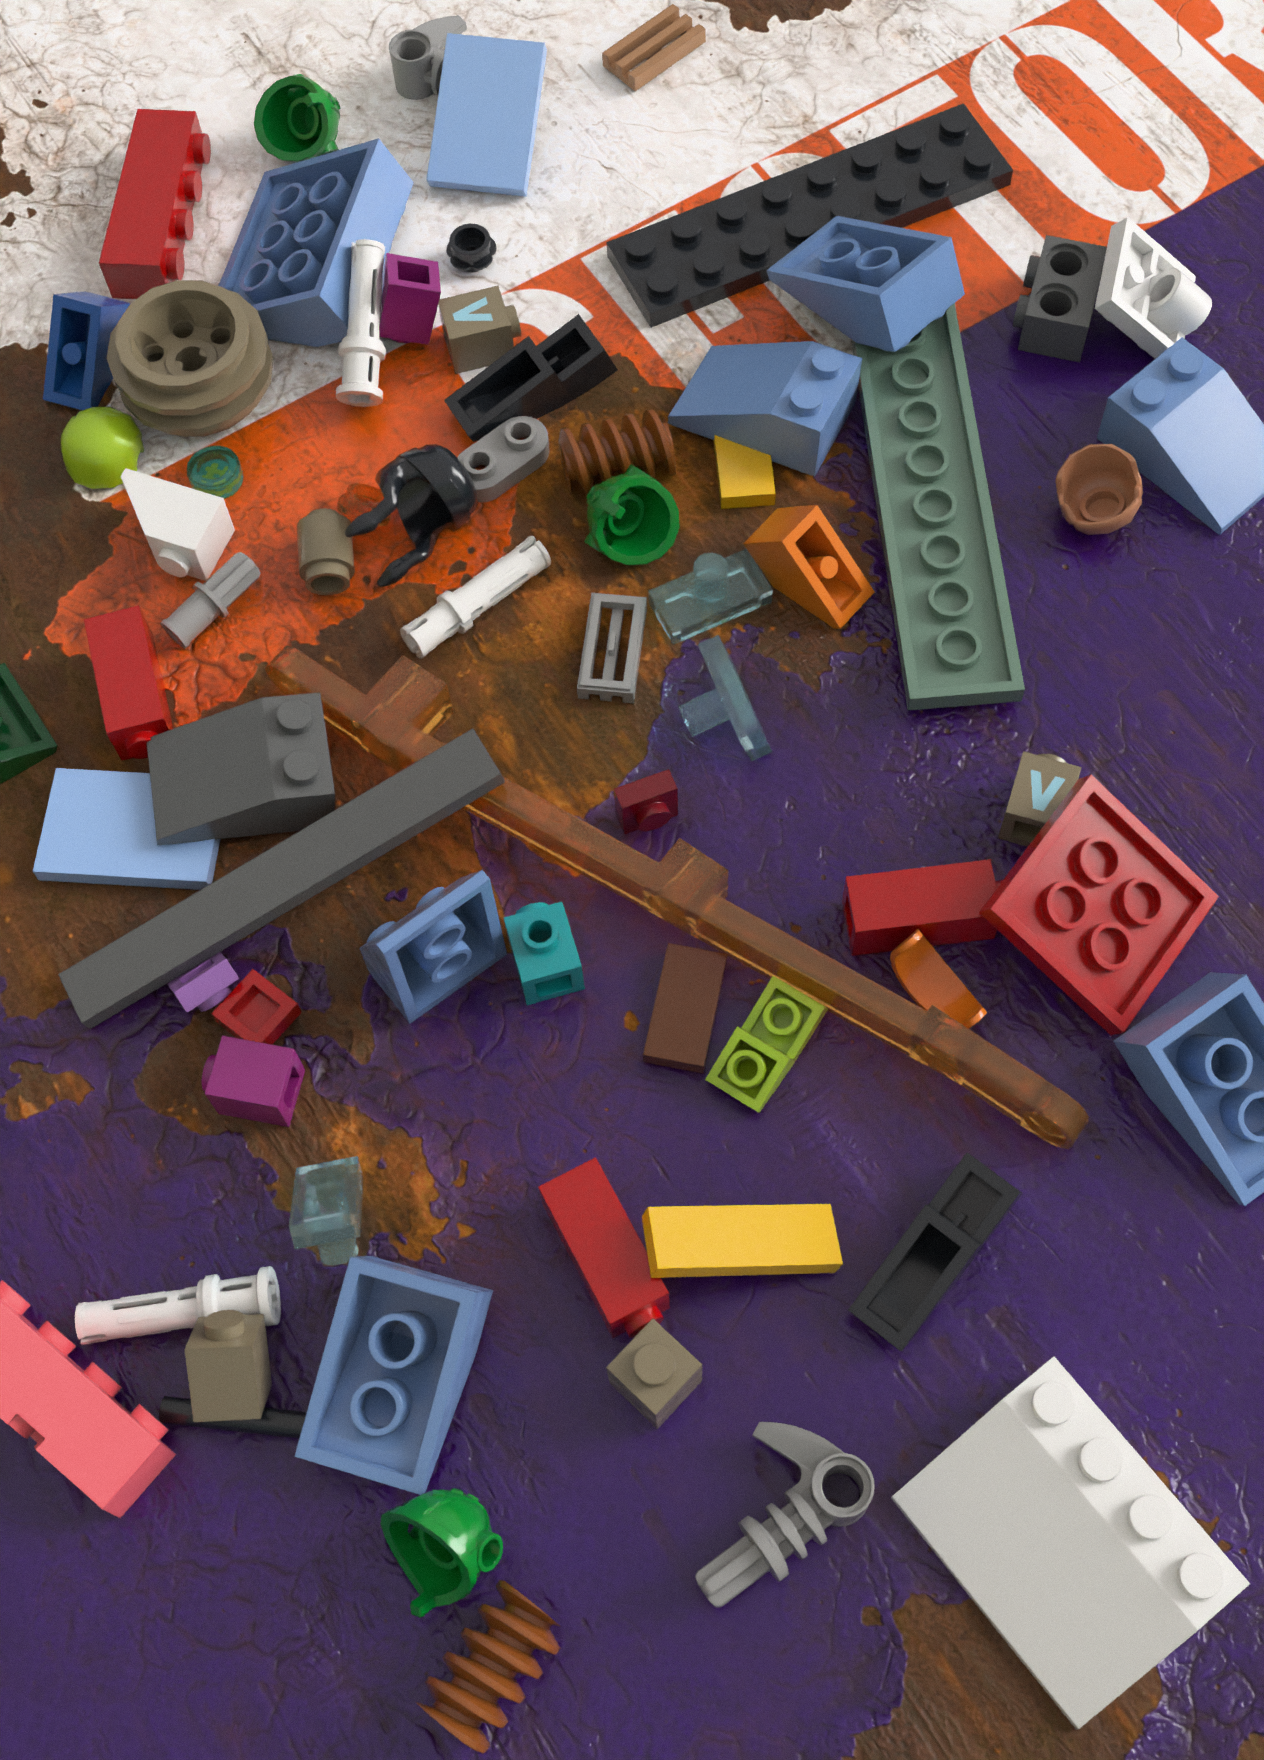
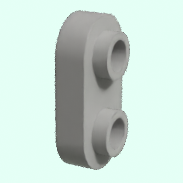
[457,416,550,502]

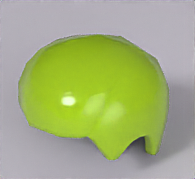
[61,407,144,489]

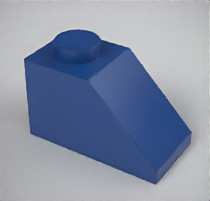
[43,291,131,410]

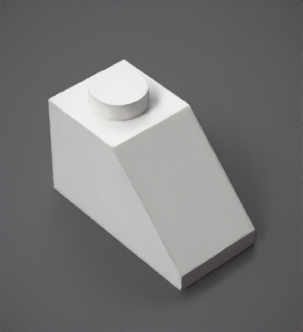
[121,468,235,581]

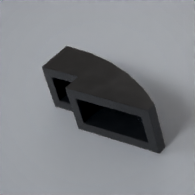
[444,314,618,442]
[848,1153,1023,1352]

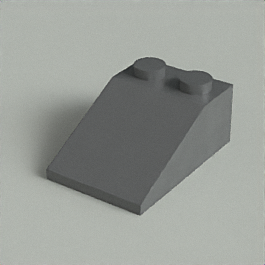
[147,692,335,846]

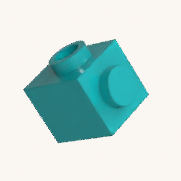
[503,902,585,1005]

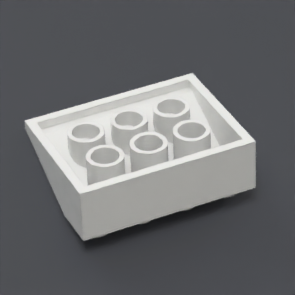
[891,1356,1250,1730]

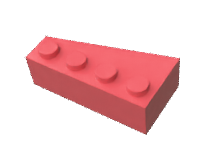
[0,1280,176,1518]

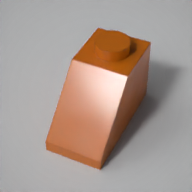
[743,505,875,629]

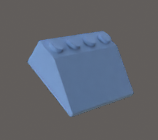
[218,138,414,347]

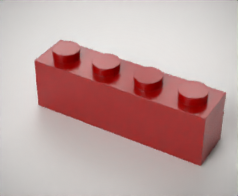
[99,109,211,299]

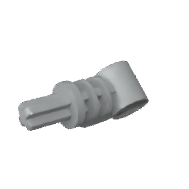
[389,15,467,100]
[695,1422,875,1608]

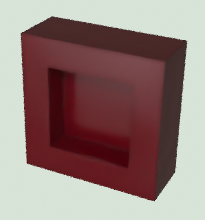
[614,769,678,835]

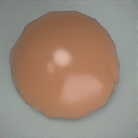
[1056,444,1143,535]

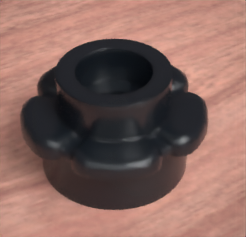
[446,223,497,272]

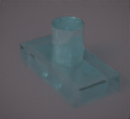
[648,549,773,645]
[678,635,772,761]
[289,1156,363,1265]

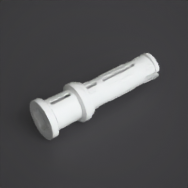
[336,239,386,407]
[75,1266,281,1345]

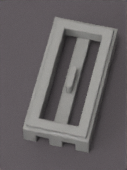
[577,593,647,703]

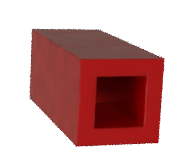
[84,605,173,761]
[842,859,1003,956]
[538,1157,670,1338]

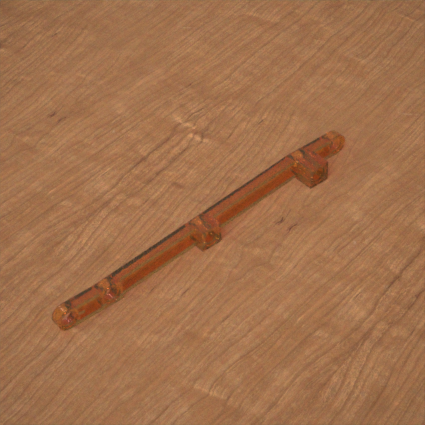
[265,645,1089,1149]

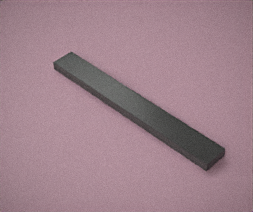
[58,729,505,1029]

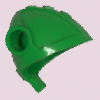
[254,74,341,161]
[584,464,680,565]
[380,1488,503,1618]

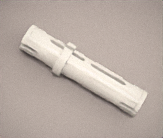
[400,536,551,658]

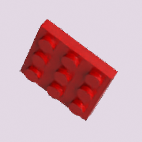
[979,774,1219,1035]

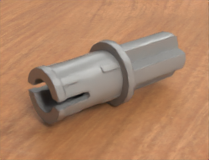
[160,552,261,649]

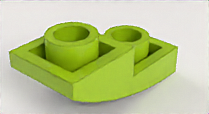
[705,976,828,1113]

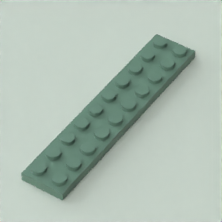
[851,303,1025,710]

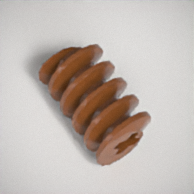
[558,409,676,496]
[416,1580,561,1754]

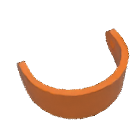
[890,929,987,1032]

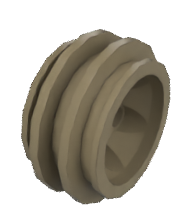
[106,280,274,437]

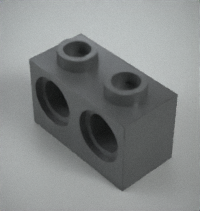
[1013,235,1107,363]

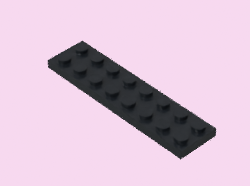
[606,103,1013,328]

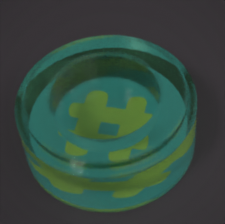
[187,446,244,499]

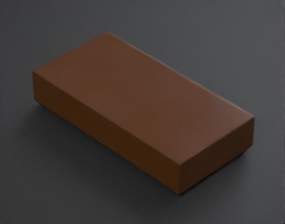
[643,943,727,1074]

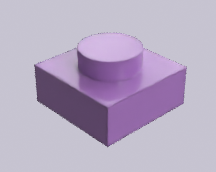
[167,952,240,1012]

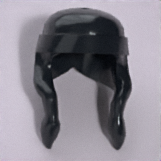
[345,444,478,587]

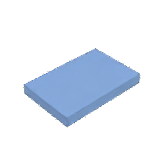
[426,33,547,197]
[33,768,220,890]

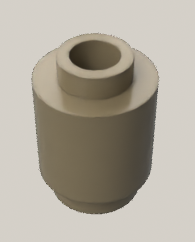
[297,508,355,595]

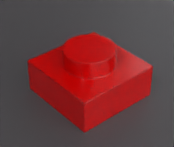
[211,969,302,1045]

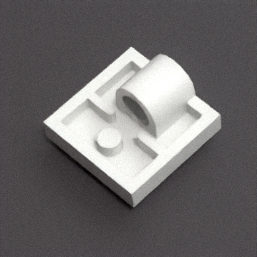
[1095,217,1212,359]

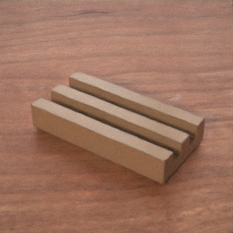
[602,4,706,91]

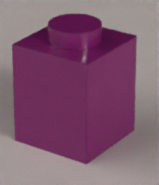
[379,253,441,345]
[202,1036,305,1127]

